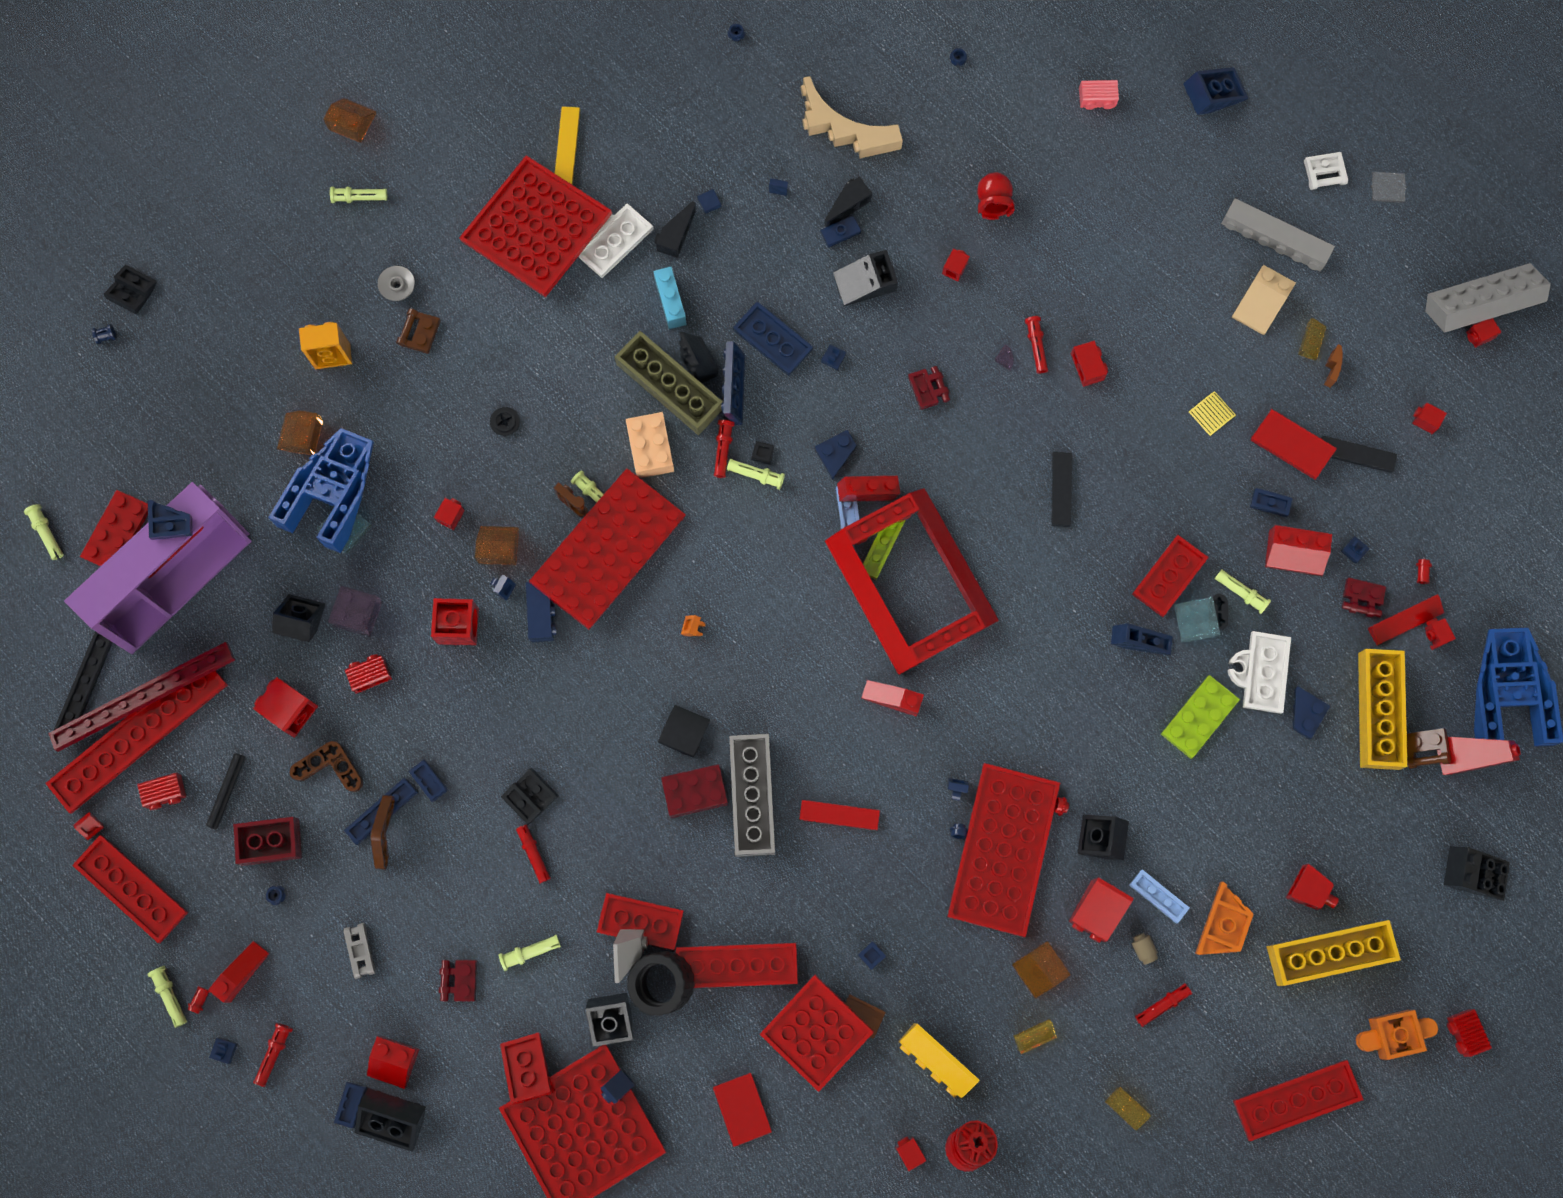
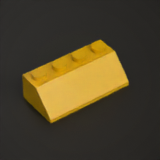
[898,1023,980,1098]

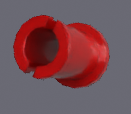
[1416,559,1432,584]
[188,986,210,1014]

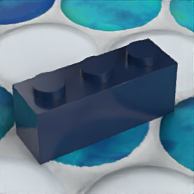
[526,582,557,642]

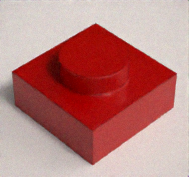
[73,812,104,840]

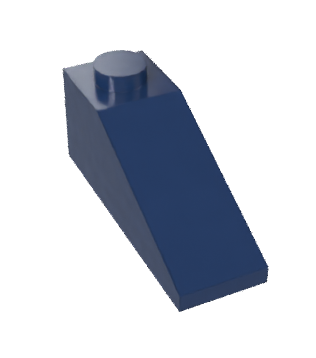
[1111,623,1173,655]

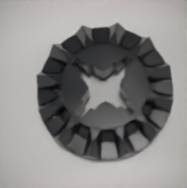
[490,407,520,437]

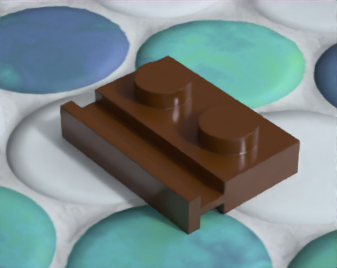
[846,994,886,1039]

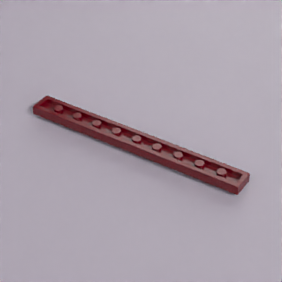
[48,642,235,752]

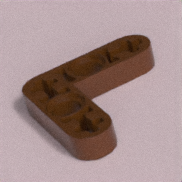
[289,741,363,792]
[371,795,395,870]

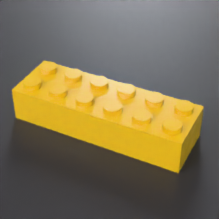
[1358,649,1407,770]
[1266,920,1401,986]

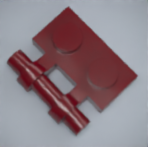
[908,366,950,410]
[1342,577,1386,618]
[439,960,477,1001]

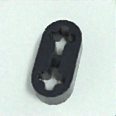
[1209,594,1228,631]

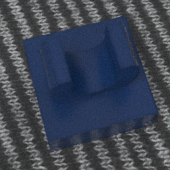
[821,344,846,370]
[1341,536,1370,564]
[490,575,516,601]
[947,778,969,801]
[209,1038,238,1064]

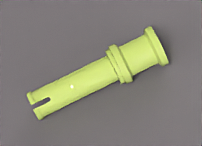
[330,187,388,203]
[727,459,785,490]
[571,470,604,503]
[24,504,64,560]
[1215,569,1271,614]
[498,935,561,971]
[147,966,188,1028]

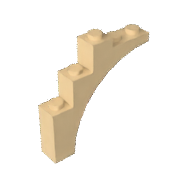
[801,76,903,158]

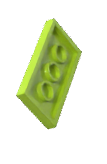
[1161,675,1240,759]

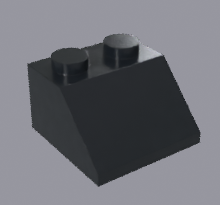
[272,594,325,642]
[1077,815,1129,860]
[585,993,633,1047]

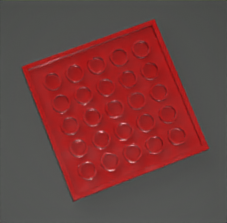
[459,155,613,298]
[499,1044,666,1198]

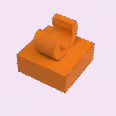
[681,615,705,637]

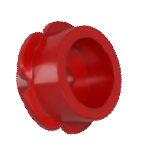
[1054,797,1069,816]

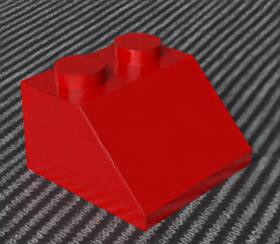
[367,1036,420,1089]

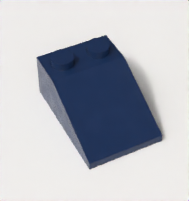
[1183,67,1248,115]

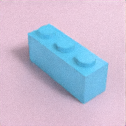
[653,267,687,329]

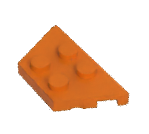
[1195,882,1254,955]

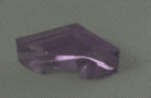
[995,344,1014,370]

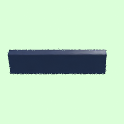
[344,777,418,846]

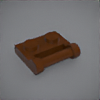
[396,309,441,354]
[554,482,588,518]
[1407,728,1451,769]

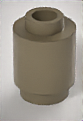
[1131,933,1158,965]

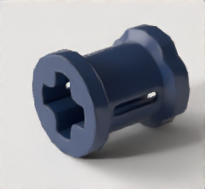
[92,323,117,345]

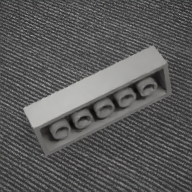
[1425,263,1551,332]
[729,734,775,857]

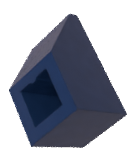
[600,1069,636,1104]

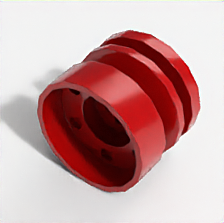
[945,1121,998,1172]

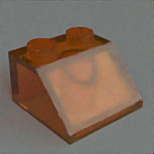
[323,98,377,143]
[277,410,323,455]
[475,526,519,565]
[1011,941,1071,998]

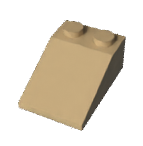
[1232,265,1296,335]

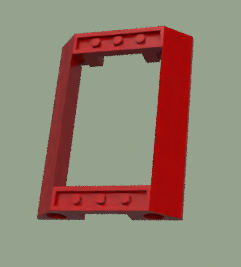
[824,488,999,675]

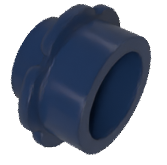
[728,24,745,41]
[950,48,967,66]
[950,824,968,839]
[266,886,286,905]

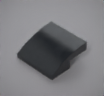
[104,264,157,314]
[658,705,710,758]
[501,768,559,825]

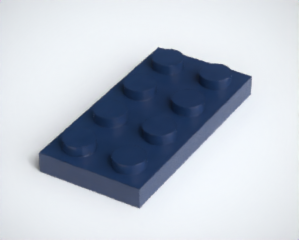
[733,302,813,376]
[721,341,745,425]

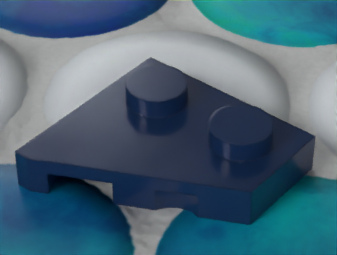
[814,430,856,479]
[148,500,193,540]
[1292,686,1330,739]

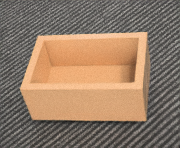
[626,412,674,478]

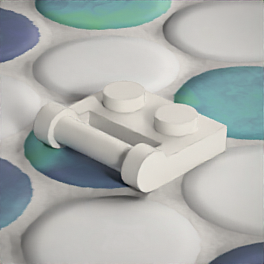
[1304,152,1348,190]

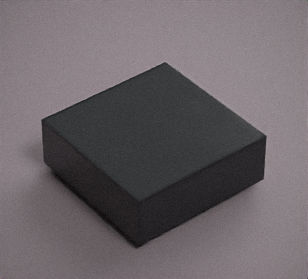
[751,441,774,465]

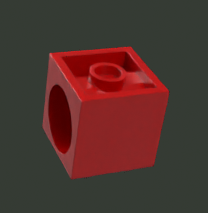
[431,598,479,645]

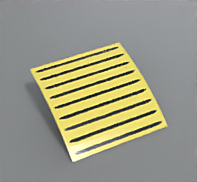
[1189,391,1236,436]

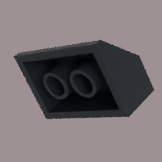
[355,1088,426,1152]

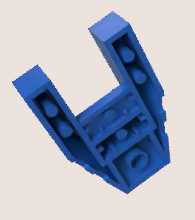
[268,428,374,553]
[1474,628,1563,746]

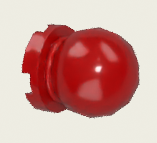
[977,172,1015,220]

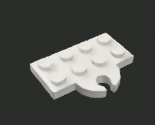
[578,203,654,278]
[1228,631,1291,714]

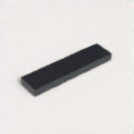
[1321,435,1397,473]
[1051,452,1072,527]

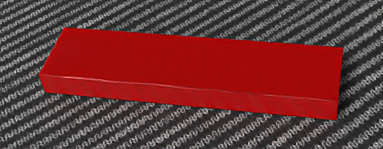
[799,800,880,831]

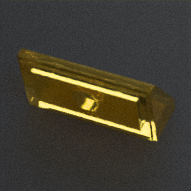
[1298,318,1326,360]
[1105,1087,1151,1131]

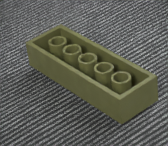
[615,331,723,436]

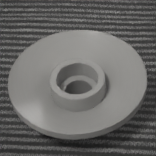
[378,266,415,301]

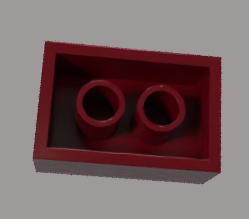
[661,764,728,818]
[233,817,302,866]

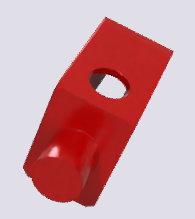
[1286,864,1339,910]

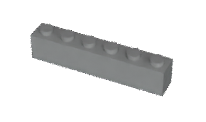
[1221,198,1335,272]

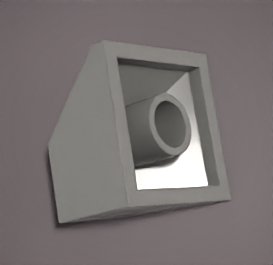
[613,929,648,983]

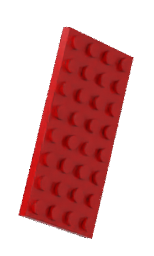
[529,468,686,630]
[947,763,1060,938]

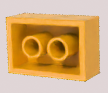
[299,322,352,370]

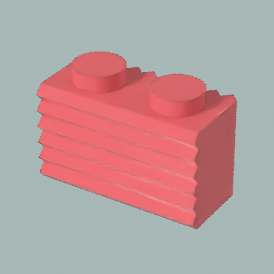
[1079,80,1119,110]

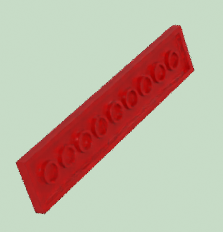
[45,671,228,814]

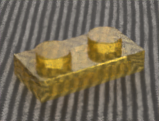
[1014,1019,1057,1054]

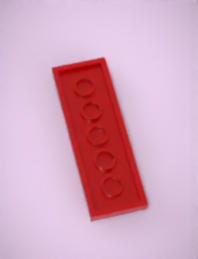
[72,835,188,943]
[676,943,798,988]
[1233,1060,1363,1141]

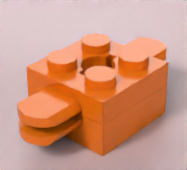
[1356,1010,1438,1060]

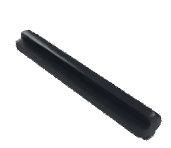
[206,753,245,829]

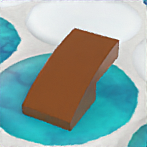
[1324,344,1343,388]

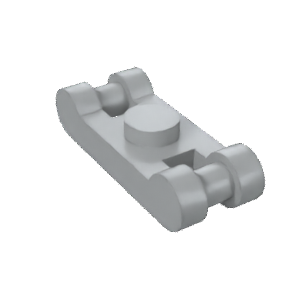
[344,923,376,979]

